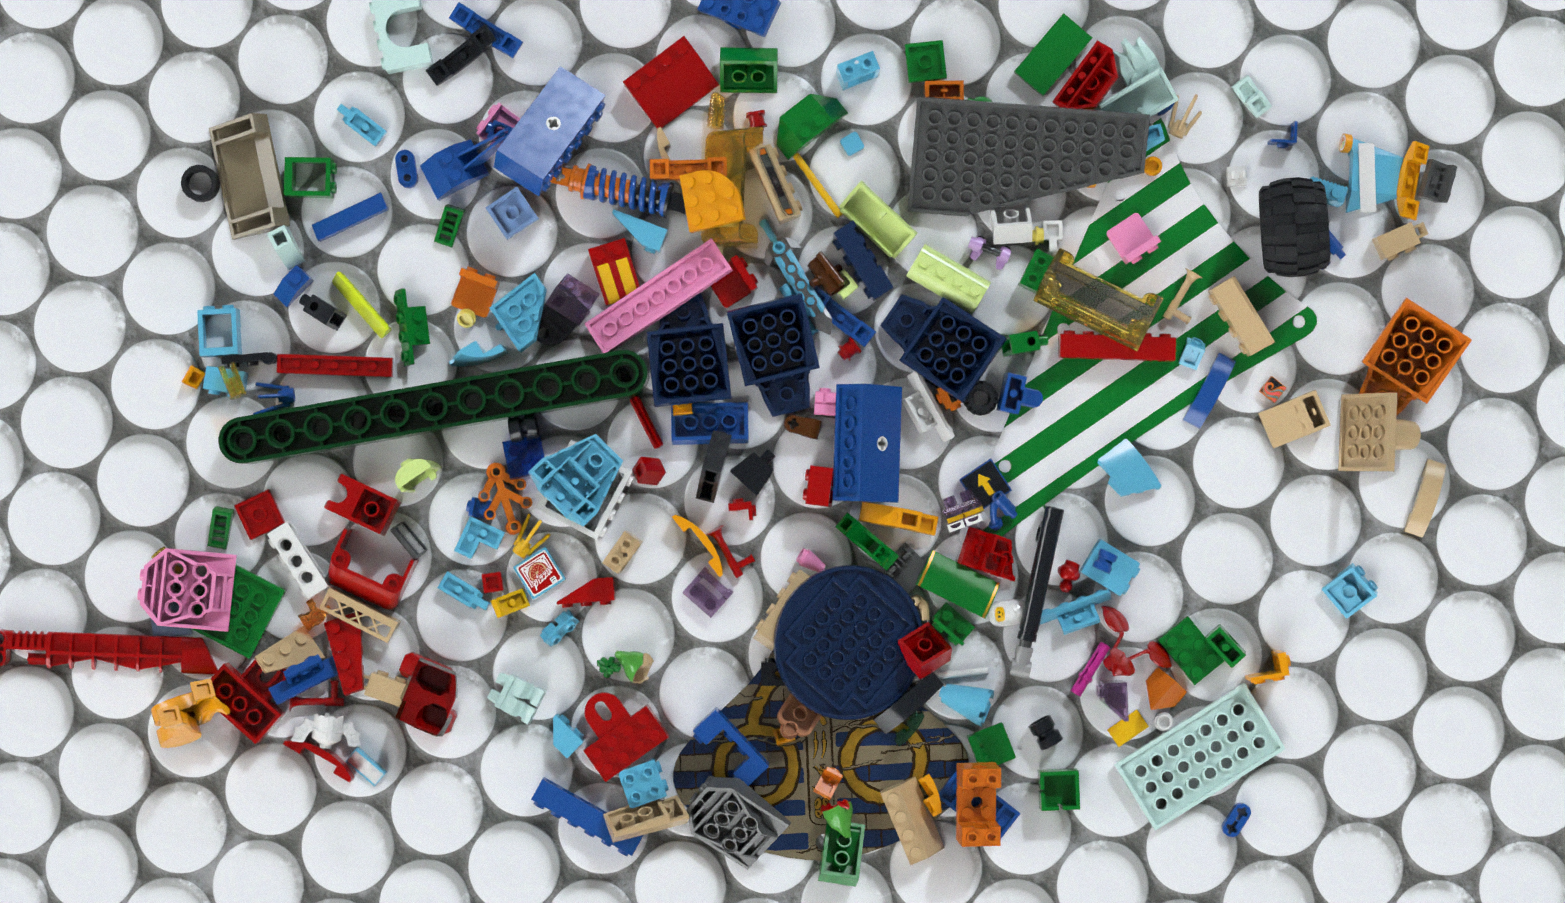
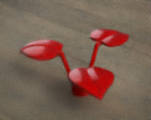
[1101,606,1172,676]

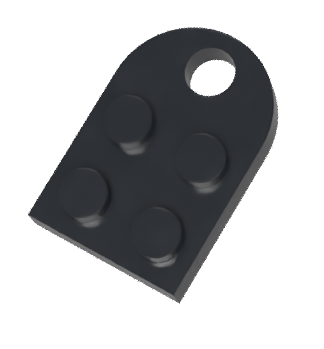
[537,285,591,346]

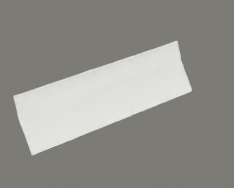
[1358,143,1376,212]

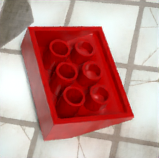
[623,36,719,128]

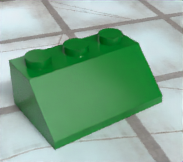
[720,47,778,93]

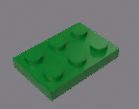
[1158,616,1224,685]

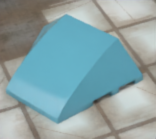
[1346,138,1404,213]

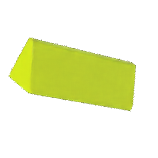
[332,271,392,338]

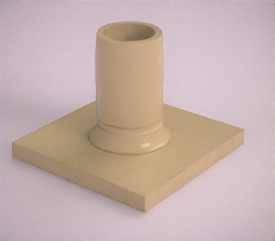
[1338,393,1421,471]

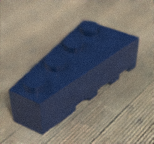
[832,221,894,301]

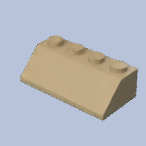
[1208,276,1275,356]
[880,776,945,865]

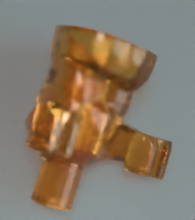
[298,598,331,632]

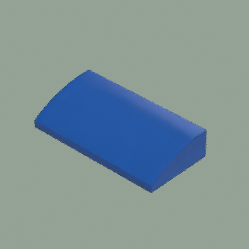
[671,402,749,445]

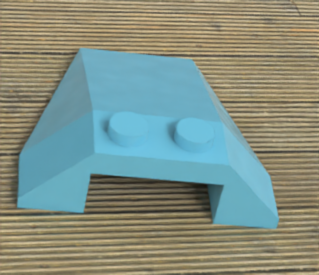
[528,434,623,527]

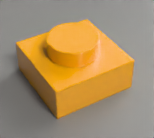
[672,403,693,416]

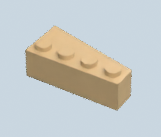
[753,569,811,651]

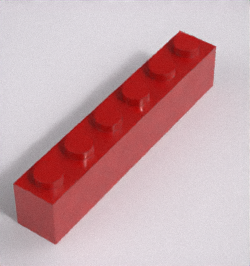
[1058,330,1176,362]

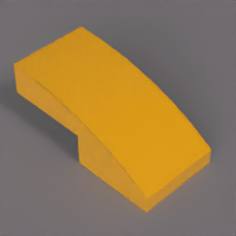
[918,774,942,817]

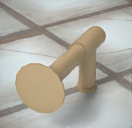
[1163,268,1202,324]

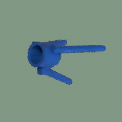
[253,383,295,415]

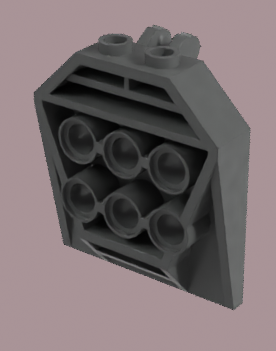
[686,776,791,870]

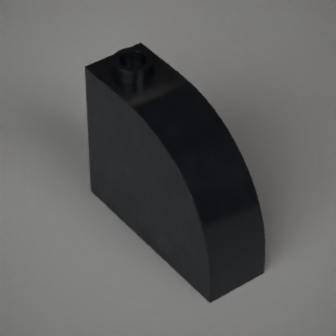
[696,430,732,503]

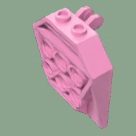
[137,548,237,632]

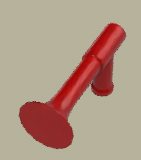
[706,525,755,578]
[289,681,344,711]

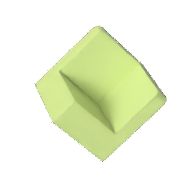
[838,269,859,300]

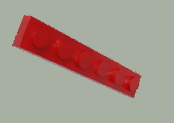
[277,354,394,377]

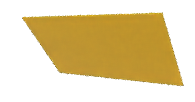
[1107,709,1149,747]

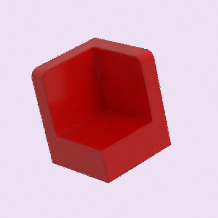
[632,457,666,485]

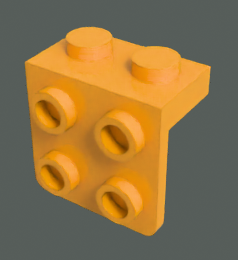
[1245,650,1291,684]

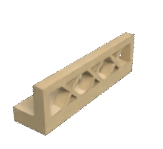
[319,587,401,643]

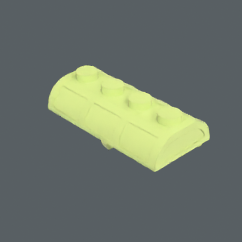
[839,181,918,259]
[906,244,991,315]
[395,458,442,493]

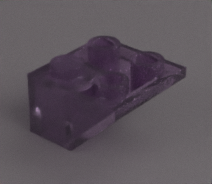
[545,273,600,326]

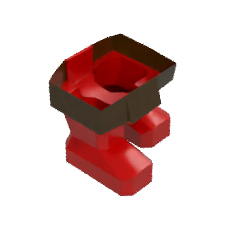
[395,652,458,737]

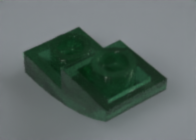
[894,711,924,746]

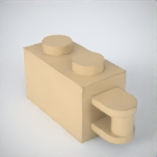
[1372,222,1429,261]
[364,670,407,707]

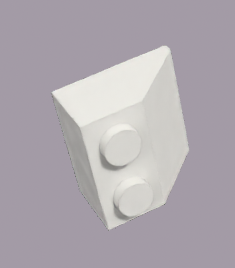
[990,201,1033,244]

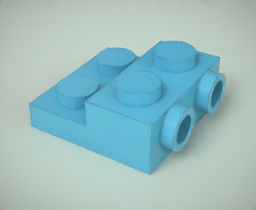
[1322,563,1378,619]

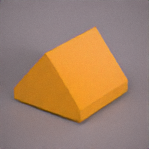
[181,365,205,389]
[773,728,796,746]

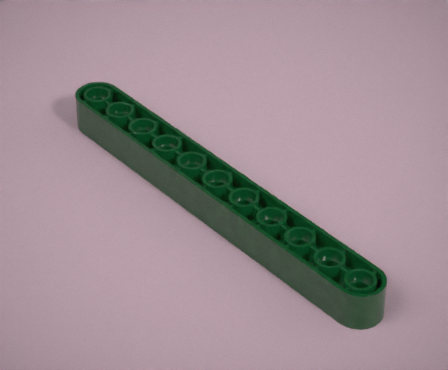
[218,350,649,464]

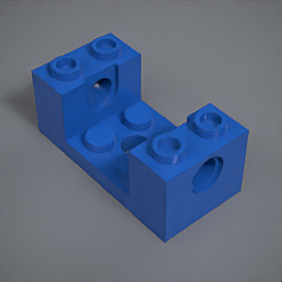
[693,707,769,786]

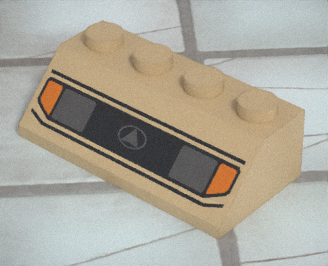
[749,144,803,225]

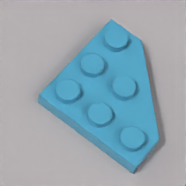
[490,273,547,353]

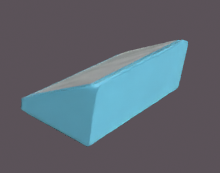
[346,747,387,786]

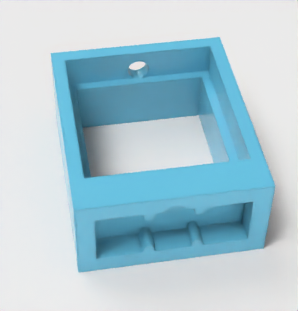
[836,51,880,91]
[197,305,242,357]

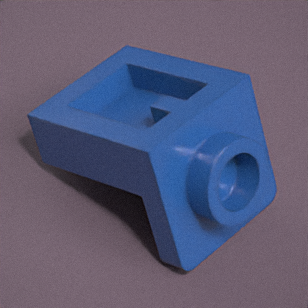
[466,497,493,521]

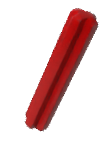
[630,396,663,449]

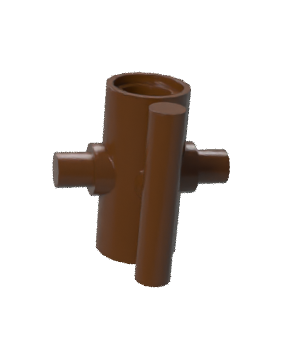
[807,251,845,296]

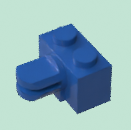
[996,373,1043,414]

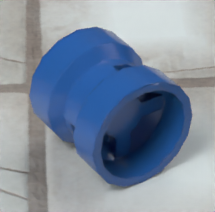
[1092,548,1118,574]

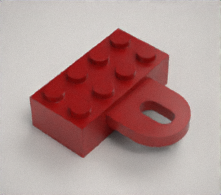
[210,660,287,744]
[583,692,670,782]

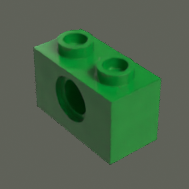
[1018,249,1054,293]
[1205,624,1246,668]

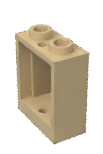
[602,531,643,574]

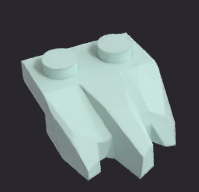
[1114,37,1161,87]

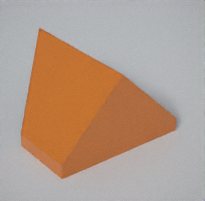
[1145,667,1187,710]

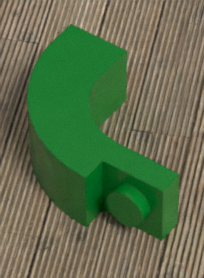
[835,512,899,571]

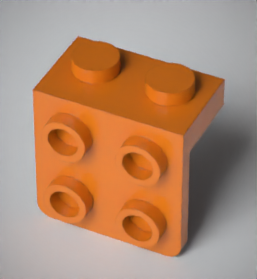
[451,266,500,318]

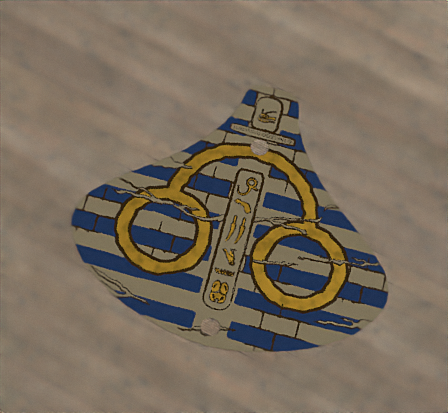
[673,649,969,860]

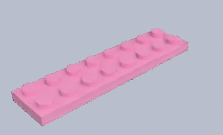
[585,238,733,353]

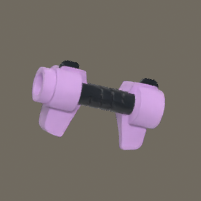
[968,236,1011,270]

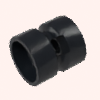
[508,414,540,443]
[1028,715,1063,750]

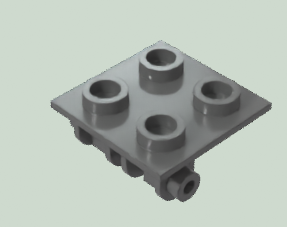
[879,542,925,594]

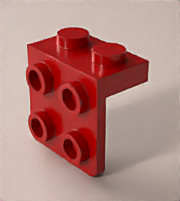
[711,255,759,308]

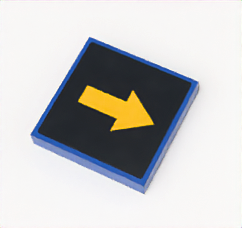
[959,458,1012,509]

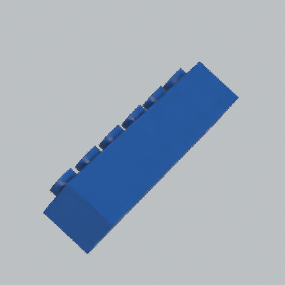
[531,777,644,856]

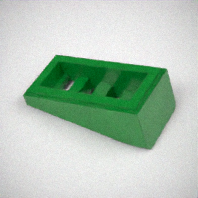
[434,204,465,248]
[207,506,234,549]

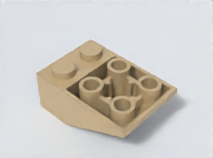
[1258,390,1331,448]

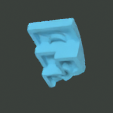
[449,341,508,367]
[1097,439,1161,497]

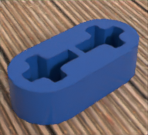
[1222,803,1251,837]

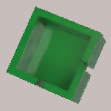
[1038,768,1080,811]

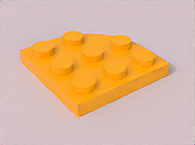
[679,170,746,233]

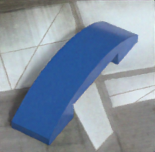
[449,2,523,58]
[814,286,876,347]
[1183,353,1236,429]

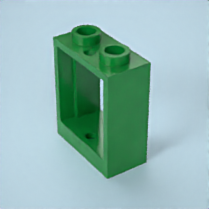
[284,157,337,198]

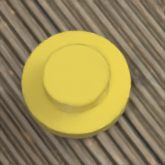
[1032,226,1044,245]
[457,309,476,328]

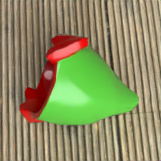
[820,799,853,838]

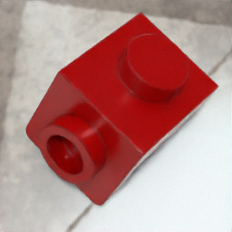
[728,498,757,521]

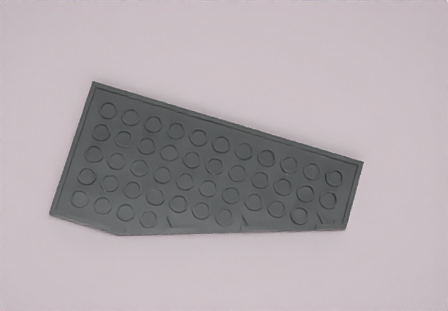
[908,96,1150,216]

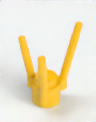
[512,514,550,559]

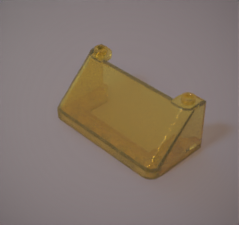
[701,127,763,249]

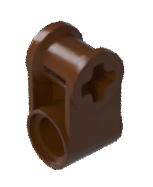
[784,415,822,440]

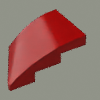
[957,527,1015,582]

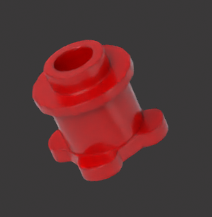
[746,110,767,133]
[837,337,862,361]

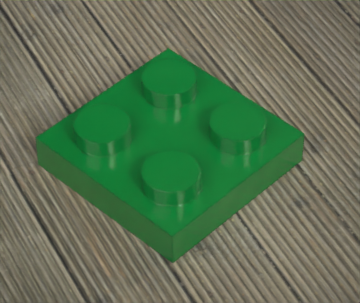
[904,40,947,83]

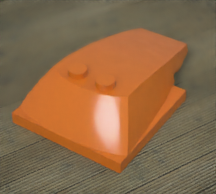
[1359,297,1472,416]

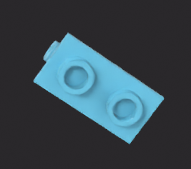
[540,609,580,647]

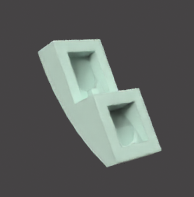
[1231,75,1272,118]

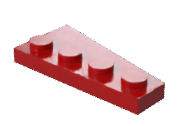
[324,611,364,696]

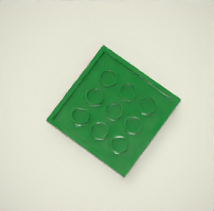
[192,564,287,659]

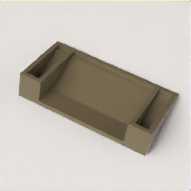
[209,113,290,240]

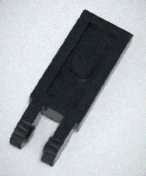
[221,352,277,368]

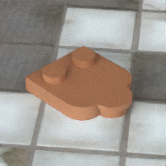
[777,693,822,739]

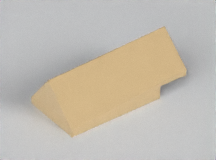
[603,795,689,843]

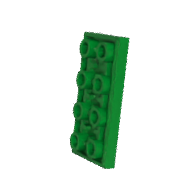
[1014,13,1093,97]

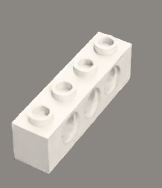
[267,522,331,599]

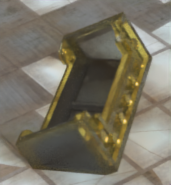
[1033,248,1164,351]

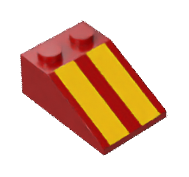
[588,238,640,306]

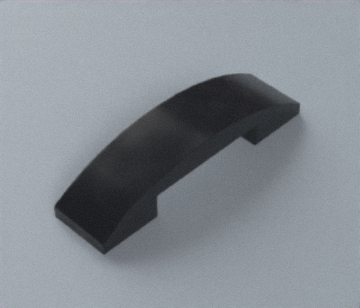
[425,24,497,86]
[873,672,944,734]

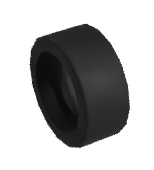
[181,165,220,202]

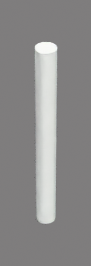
[912,667,989,683]

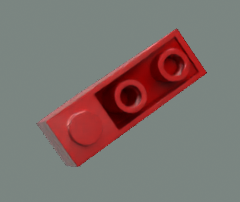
[557,577,616,608]

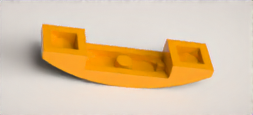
[1397,141,1430,221]
[672,515,723,577]

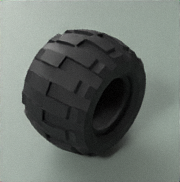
[1259,177,1330,277]

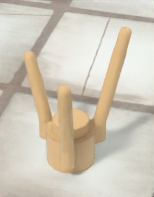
[1168,94,1202,139]

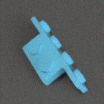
[1040,589,1111,635]

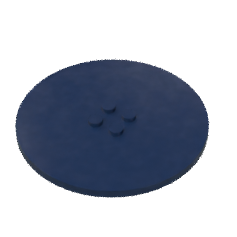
[774,565,922,720]

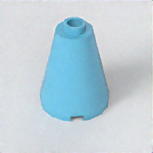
[939,684,994,727]

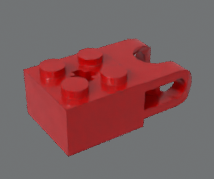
[324,474,401,537]

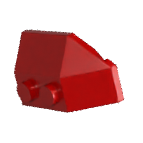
[1052,40,1119,109]

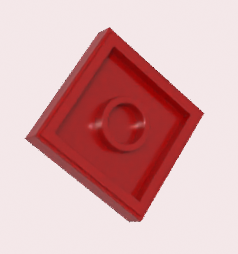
[234,489,285,540]

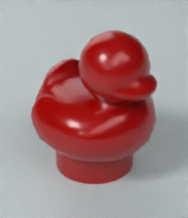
[1057,560,1080,593]

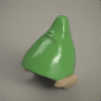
[615,651,654,684]

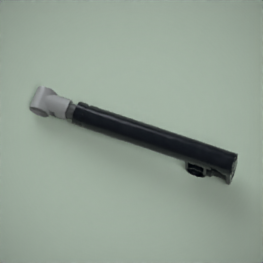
[1009,505,1064,679]

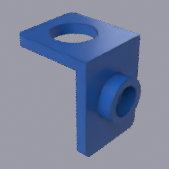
[1268,121,1298,148]

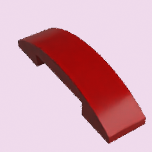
[283,739,355,783]

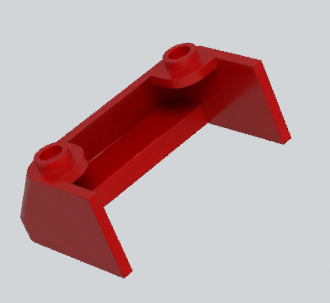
[327,528,419,610]

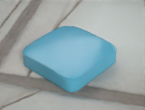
[840,132,864,156]

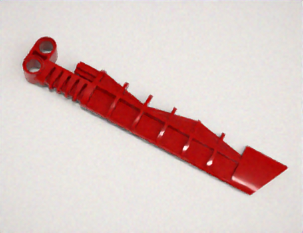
[0,629,218,674]

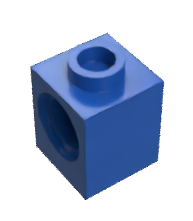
[485,120,514,141]

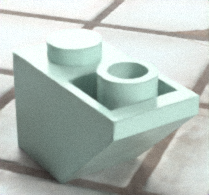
[267,225,306,270]

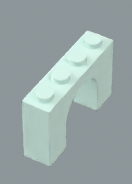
[369,0,434,74]

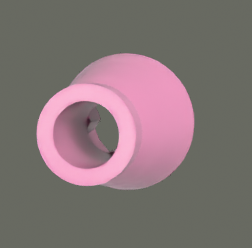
[796,548,826,572]

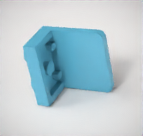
[619,758,669,808]

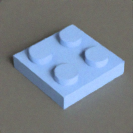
[485,187,539,240]

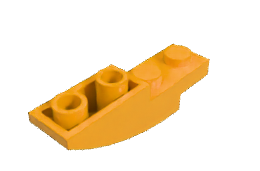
[858,502,938,536]

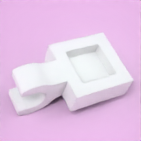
[1042,220,1063,255]

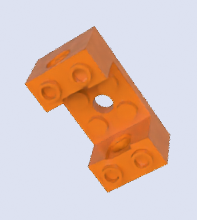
[956,762,1001,847]

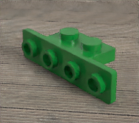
[393,288,430,367]

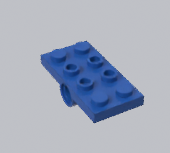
[697,0,781,37]
[938,769,1021,838]

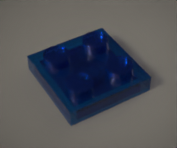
[502,433,545,480]

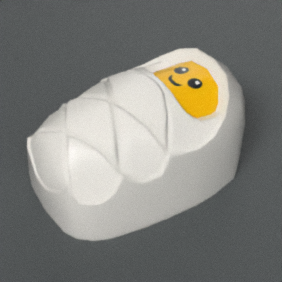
[988,599,1025,627]

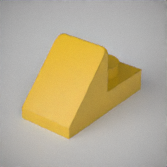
[491,588,530,618]

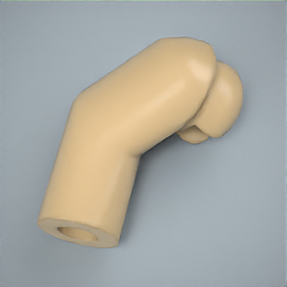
[911,595,930,620]

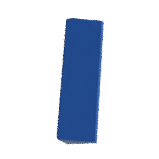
[312,192,389,242]

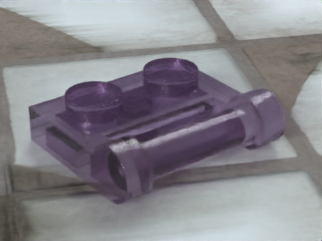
[682,567,733,618]

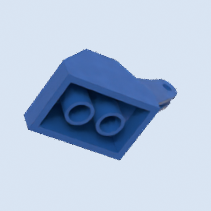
[420,128,509,201]

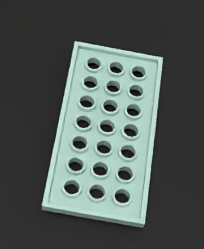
[1114,683,1286,831]

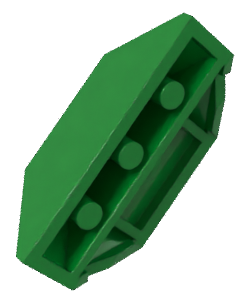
[776,94,848,160]

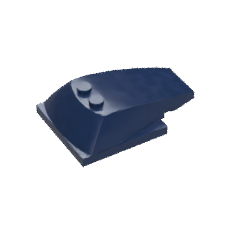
[647,293,732,407]
[726,293,820,417]
[880,294,1007,403]

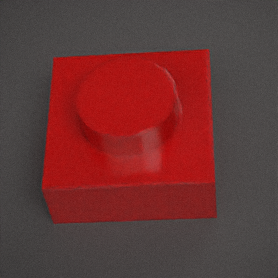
[481,571,504,593]

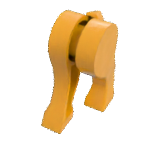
[151,679,230,748]

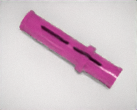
[1070,642,1111,697]

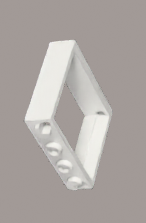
[535,440,634,540]

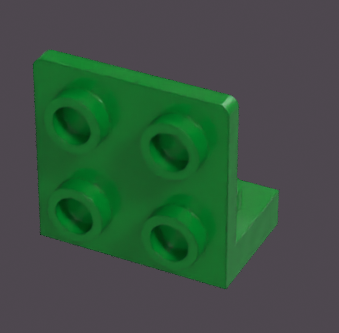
[931,602,975,646]
[967,722,1016,765]

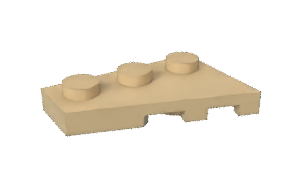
[254,626,325,674]

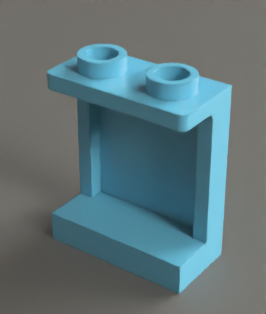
[1079,539,1140,596]

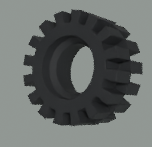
[964,381,999,416]

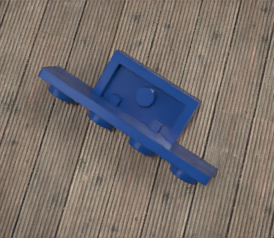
[268,654,338,705]

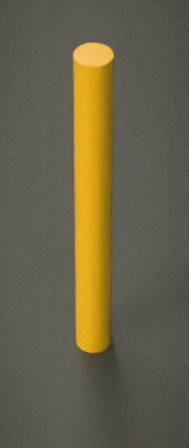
[793,153,843,219]

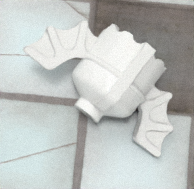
[291,712,361,749]

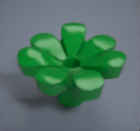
[597,657,621,678]

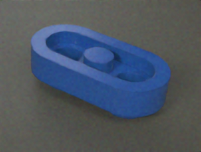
[395,150,418,188]

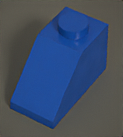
[273,265,314,308]

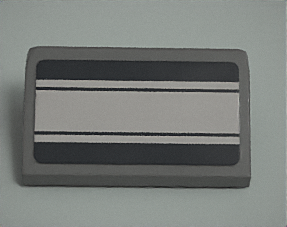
[390,521,428,559]

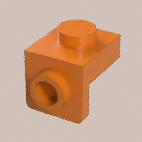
[934,388,962,412]
[813,767,843,800]

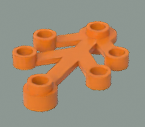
[478,463,532,535]

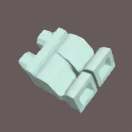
[487,673,547,725]

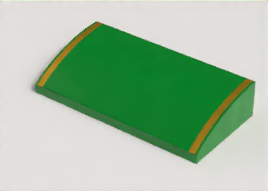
[915,550,1000,619]

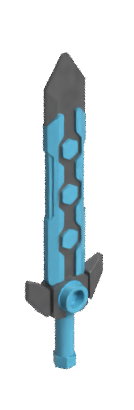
[759,219,832,335]

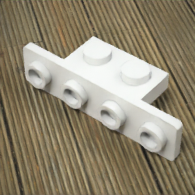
[902,371,955,442]

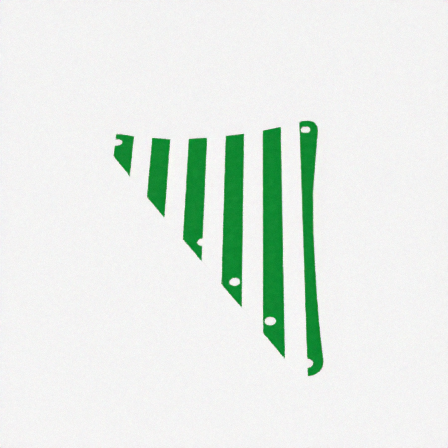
[959,115,1317,544]

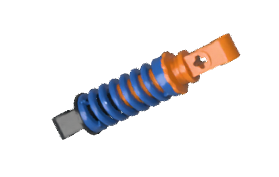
[550,163,686,218]

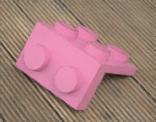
[1106,213,1161,264]

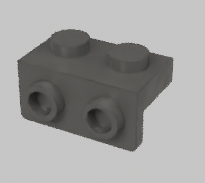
[1418,159,1457,203]

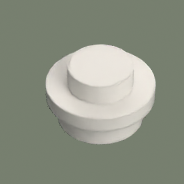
[1154,712,1174,732]

